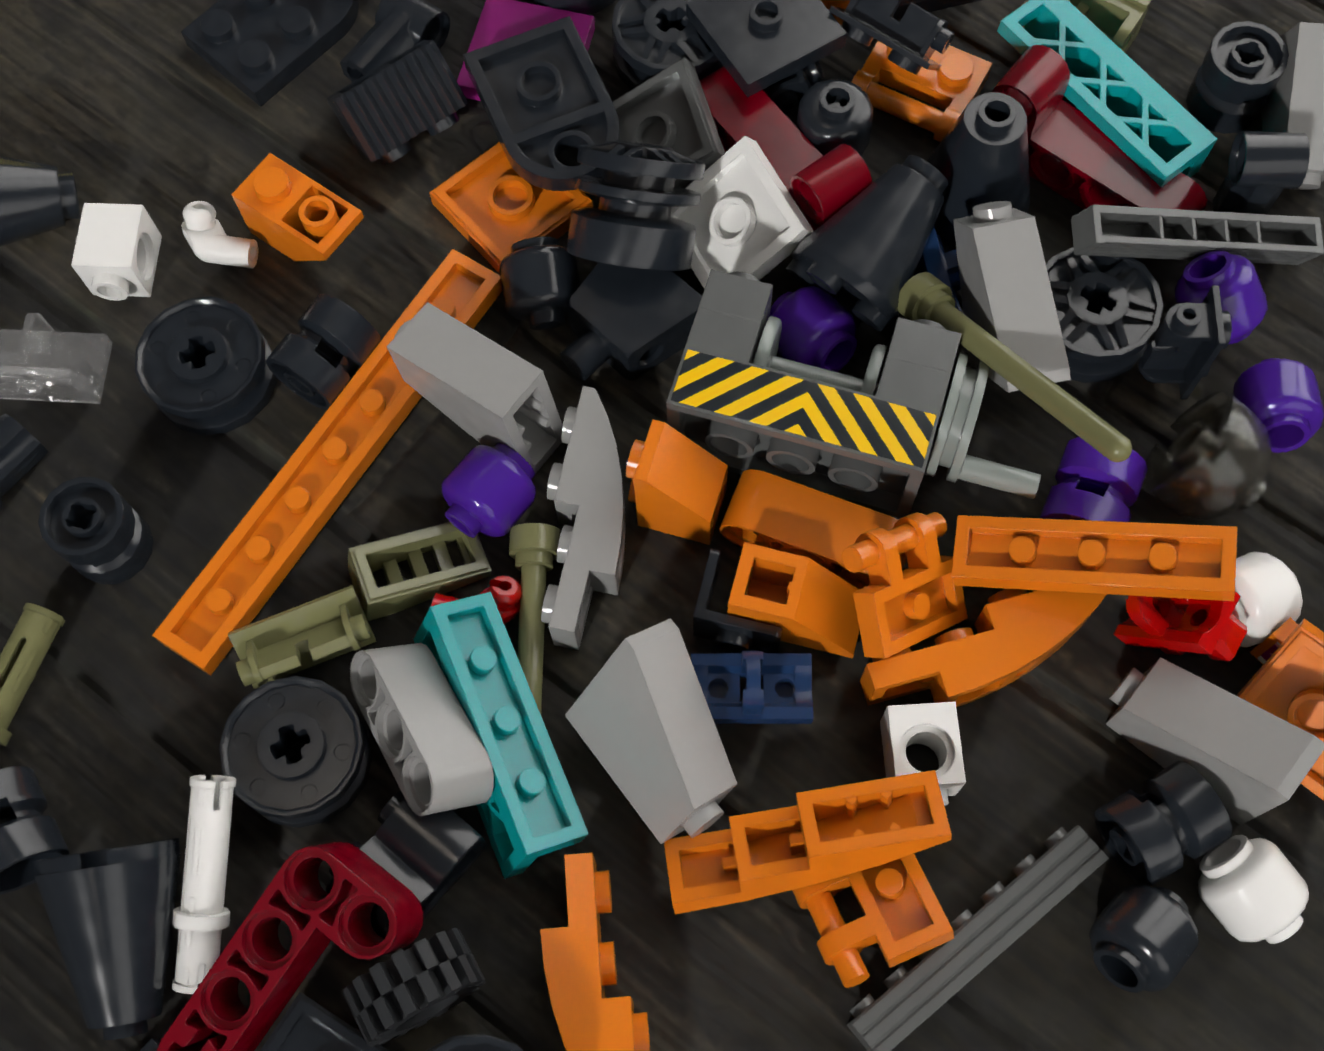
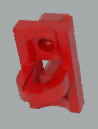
[1113,592,1247,661]

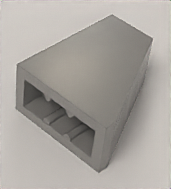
[1261,22,1324,190]
[953,201,1071,392]
[387,302,563,474]
[565,618,737,844]
[1106,657,1324,825]

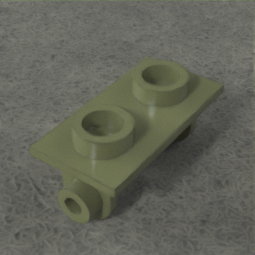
[228,585,376,689]

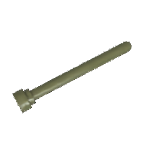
[898,272,1132,462]
[509,523,561,714]

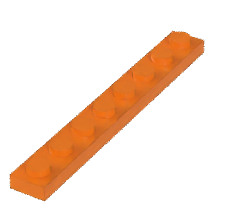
[152,249,503,676]

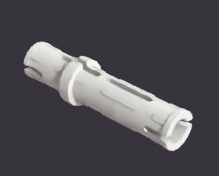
[172,775,236,994]

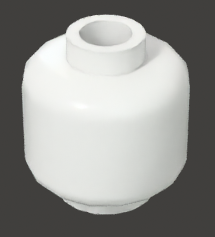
[1232,552,1303,647]
[1198,835,1309,944]

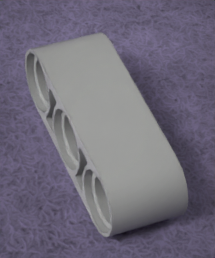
[350,643,494,816]

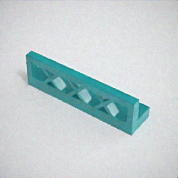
[997,0,1217,187]
[413,592,589,879]

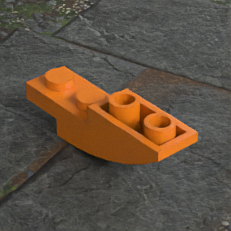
[860,589,1107,707]
[540,853,650,1051]

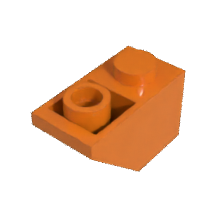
[231,153,364,261]
[626,419,728,545]
[727,542,859,659]

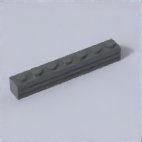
[1071,205,1324,265]
[847,825,1109,1051]

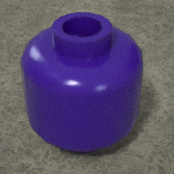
[1174,251,1268,344]
[770,286,857,372]
[1232,358,1324,453]
[442,443,536,538]

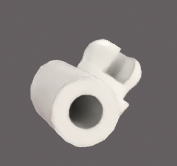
[181,201,258,269]

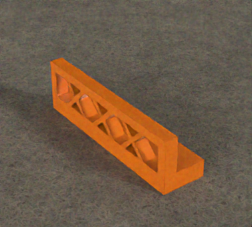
[951,515,1237,601]

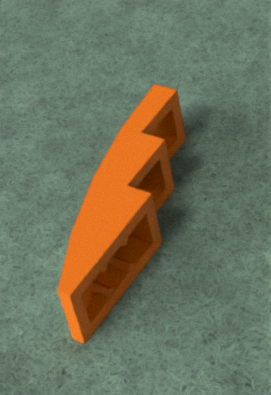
[664,770,952,914]

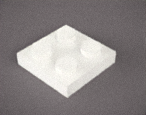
[670,136,813,289]

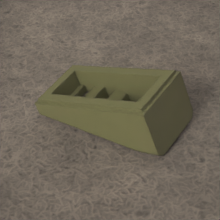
[348,522,491,621]

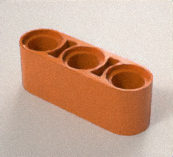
[719,469,907,589]

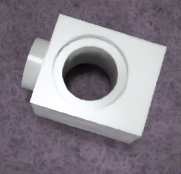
[71,203,162,301]
[880,701,966,806]

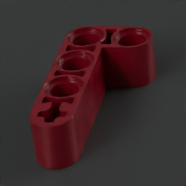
[992,45,1207,211]
[700,66,872,231]
[157,842,423,1051]

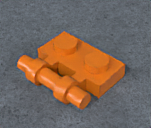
[842,512,968,659]
[792,854,954,988]

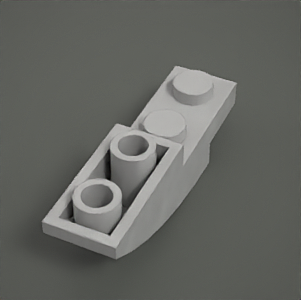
[541,386,626,650]

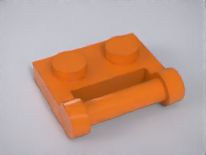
[851,41,993,142]

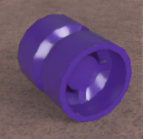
[1039,437,1147,522]

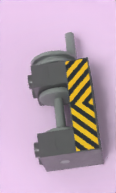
[666,269,1041,518]

